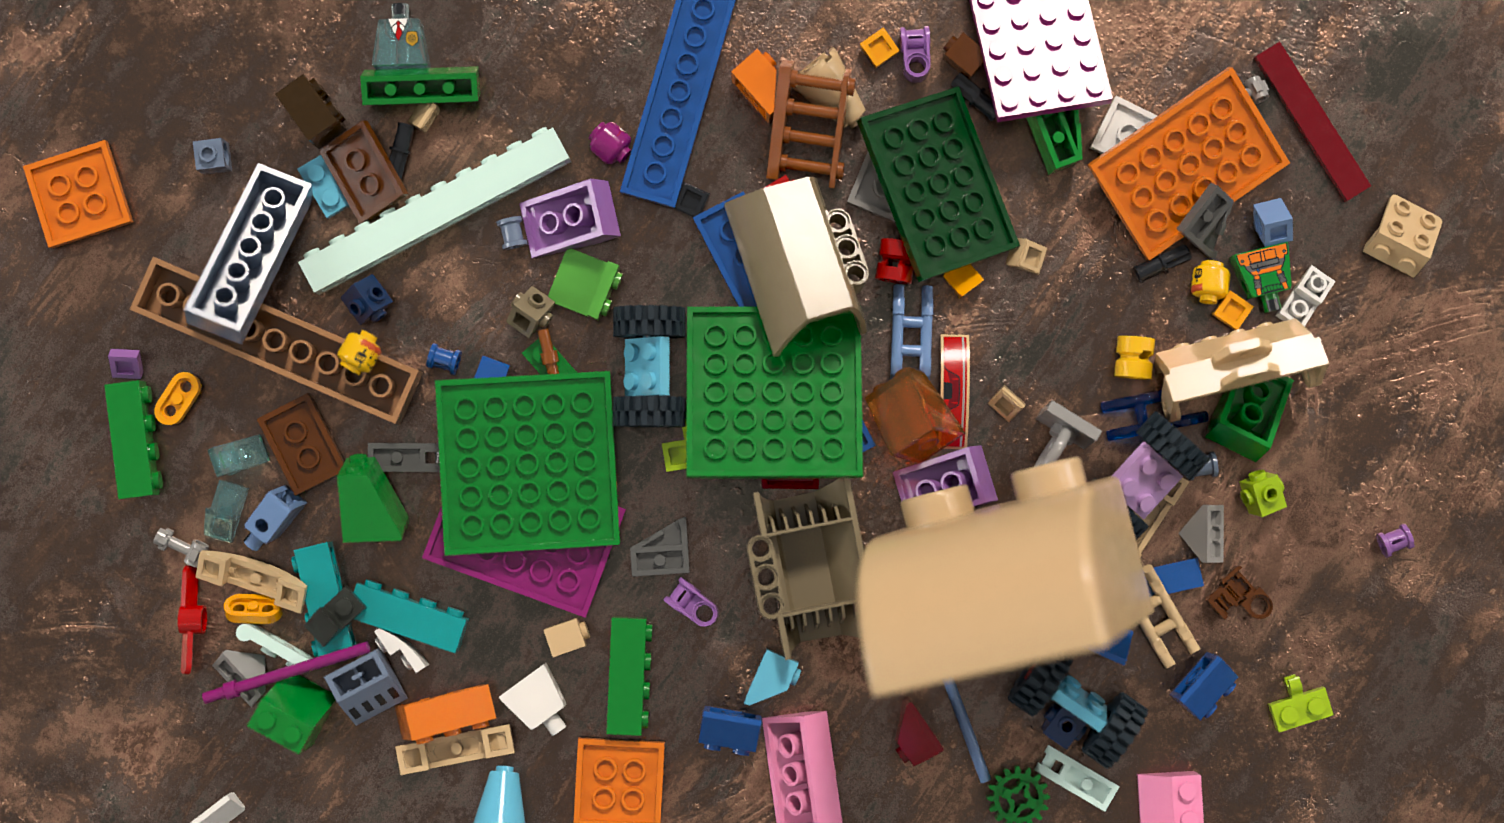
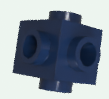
[340,274,393,325]
[1041,703,1087,750]

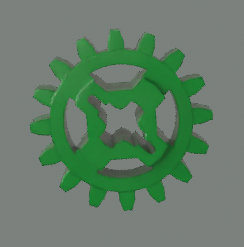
[986,765,1050,823]

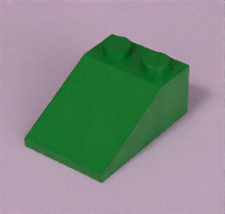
[1205,376,1294,462]

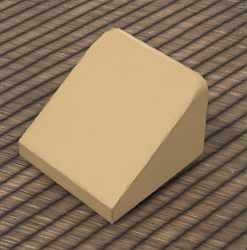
[408,103,440,133]
[1006,238,1047,275]

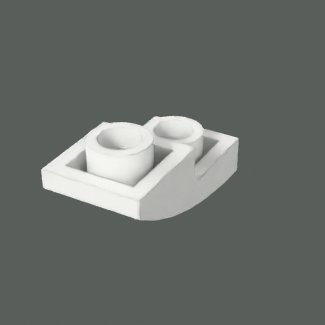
[1276,265,1335,327]
[374,628,430,673]

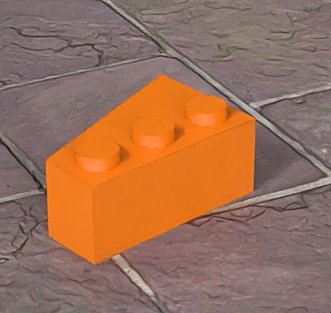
[395,684,496,745]

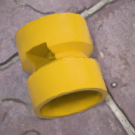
[1114,336,1155,380]

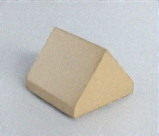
[988,385,1026,422]

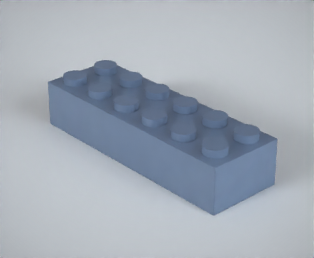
[184,163,313,345]

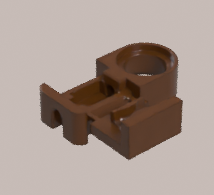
[1205,566,1273,620]

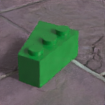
[1027,109,1083,175]

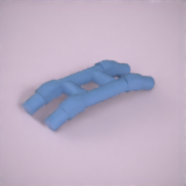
[890,284,933,389]

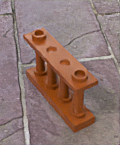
[766,59,856,188]

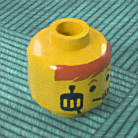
[1191,260,1230,305]
[338,330,381,375]

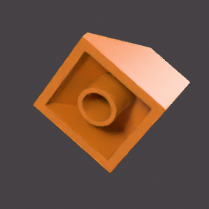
[731,49,777,124]

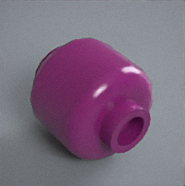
[589,122,632,164]

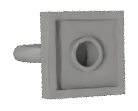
[1034,400,1102,467]

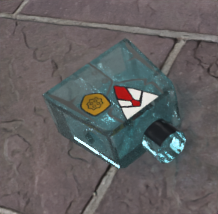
[372,3,431,70]

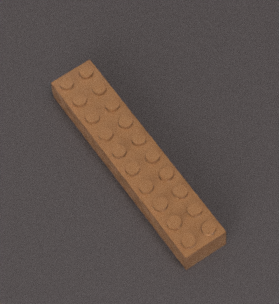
[130,257,423,425]

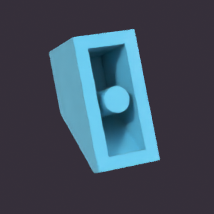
[744,648,801,705]

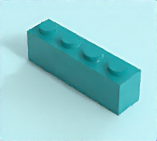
[291,541,357,657]
[354,579,469,653]

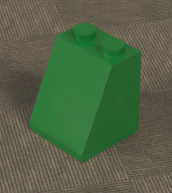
[337,454,409,543]
[247,675,337,754]

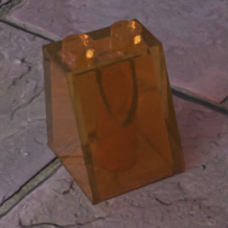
[865,367,966,463]

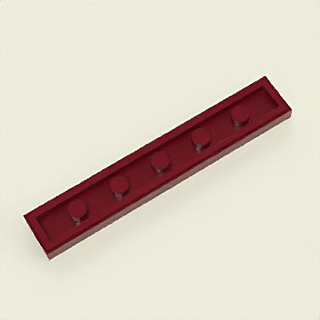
[1254,41,1371,202]

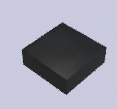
[672,182,710,218]

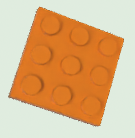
[23,140,133,249]
[574,737,665,823]

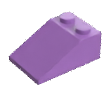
[519,179,621,258]
[893,445,998,508]

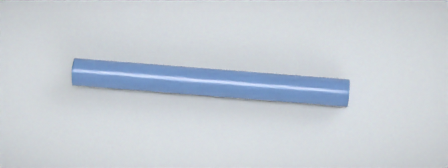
[943,680,991,783]

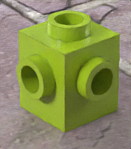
[1239,470,1287,517]

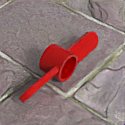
[178,565,208,675]

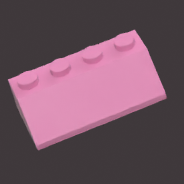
[762,711,842,823]
[1137,771,1204,823]

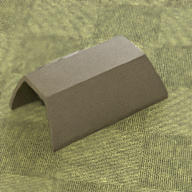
[724,177,869,357]
[746,478,864,660]

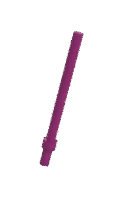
[202,642,370,704]

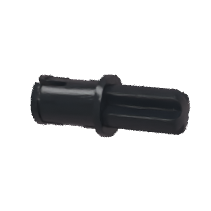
[951,73,996,122]
[389,122,416,179]
[1134,245,1192,283]

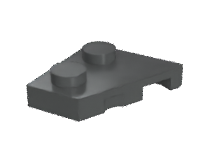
[1176,183,1234,260]
[630,517,690,577]

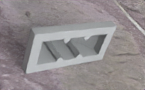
[1179,505,1224,563]
[212,650,266,707]

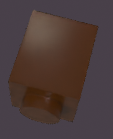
[942,32,984,79]

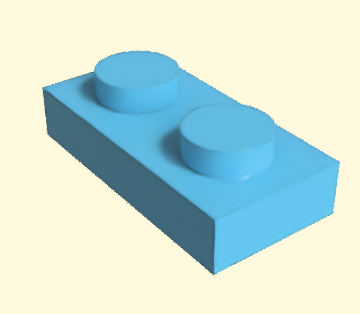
[297,155,349,219]

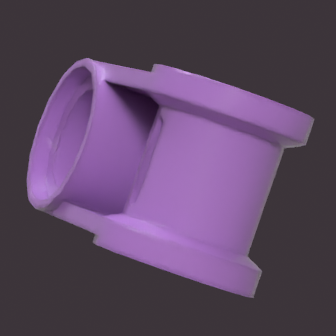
[900,26,931,83]
[663,577,719,627]

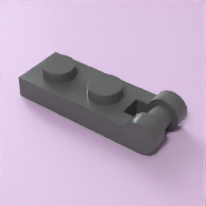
[368,443,440,472]

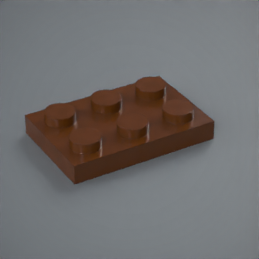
[319,120,409,224]
[257,393,344,496]

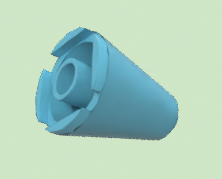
[473,766,525,823]

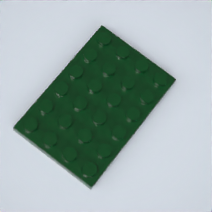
[857,86,1020,283]

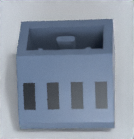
[324,648,408,726]

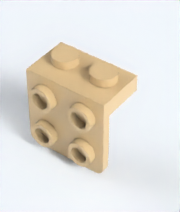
[1363,195,1442,278]

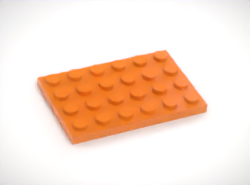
[1087,67,1290,260]

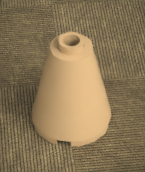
[792,47,866,129]

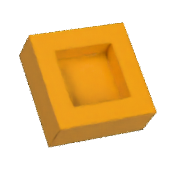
[860,27,900,68]
[1212,290,1254,330]

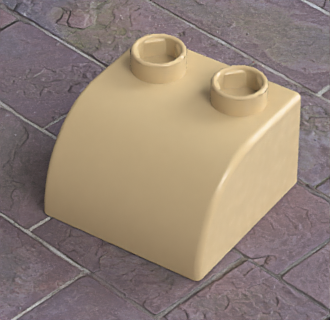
[857,457,1154,697]

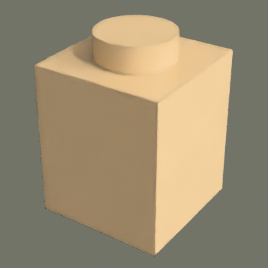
[543,617,590,657]

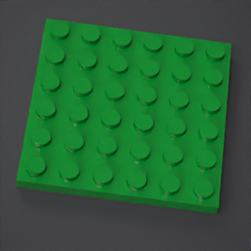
[686,306,863,479]
[435,371,620,555]

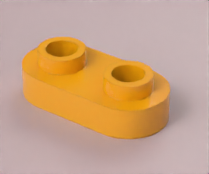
[154,372,201,425]
[224,594,283,624]

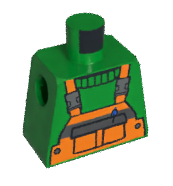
[1229,242,1292,313]

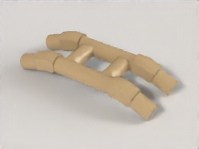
[1139,565,1201,669]

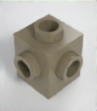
[506,286,555,338]

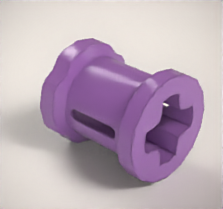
[1376,524,1415,558]

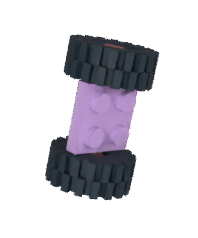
[1092,411,1210,540]

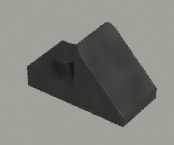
[304,586,367,647]

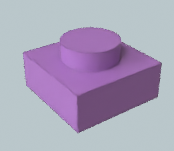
[108,349,143,379]

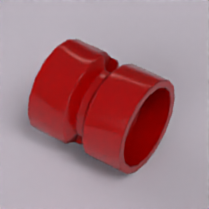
[875,238,913,285]

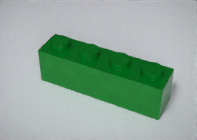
[360,66,480,105]
[104,380,163,499]
[607,616,653,736]

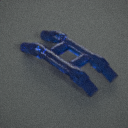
[1101,390,1209,441]

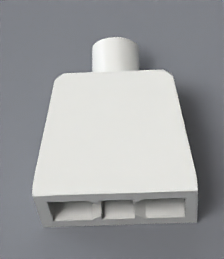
[499,663,567,736]

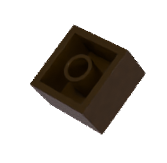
[275,74,347,149]

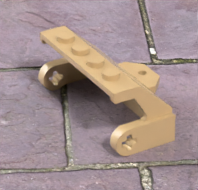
[1154,318,1329,422]

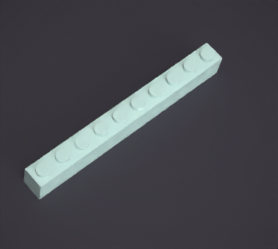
[298,127,571,295]

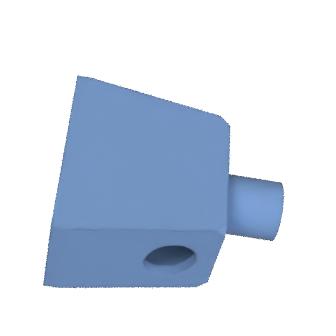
[244,485,308,551]

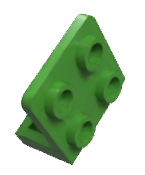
[548,249,623,321]

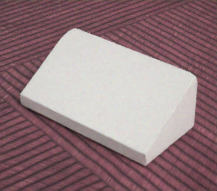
[191,792,245,823]

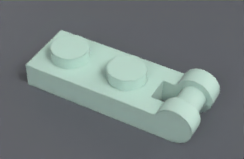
[236,623,314,666]
[1034,745,1119,811]

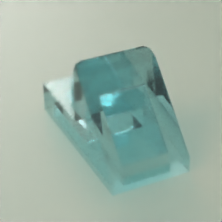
[207,434,270,477]
[204,480,249,543]

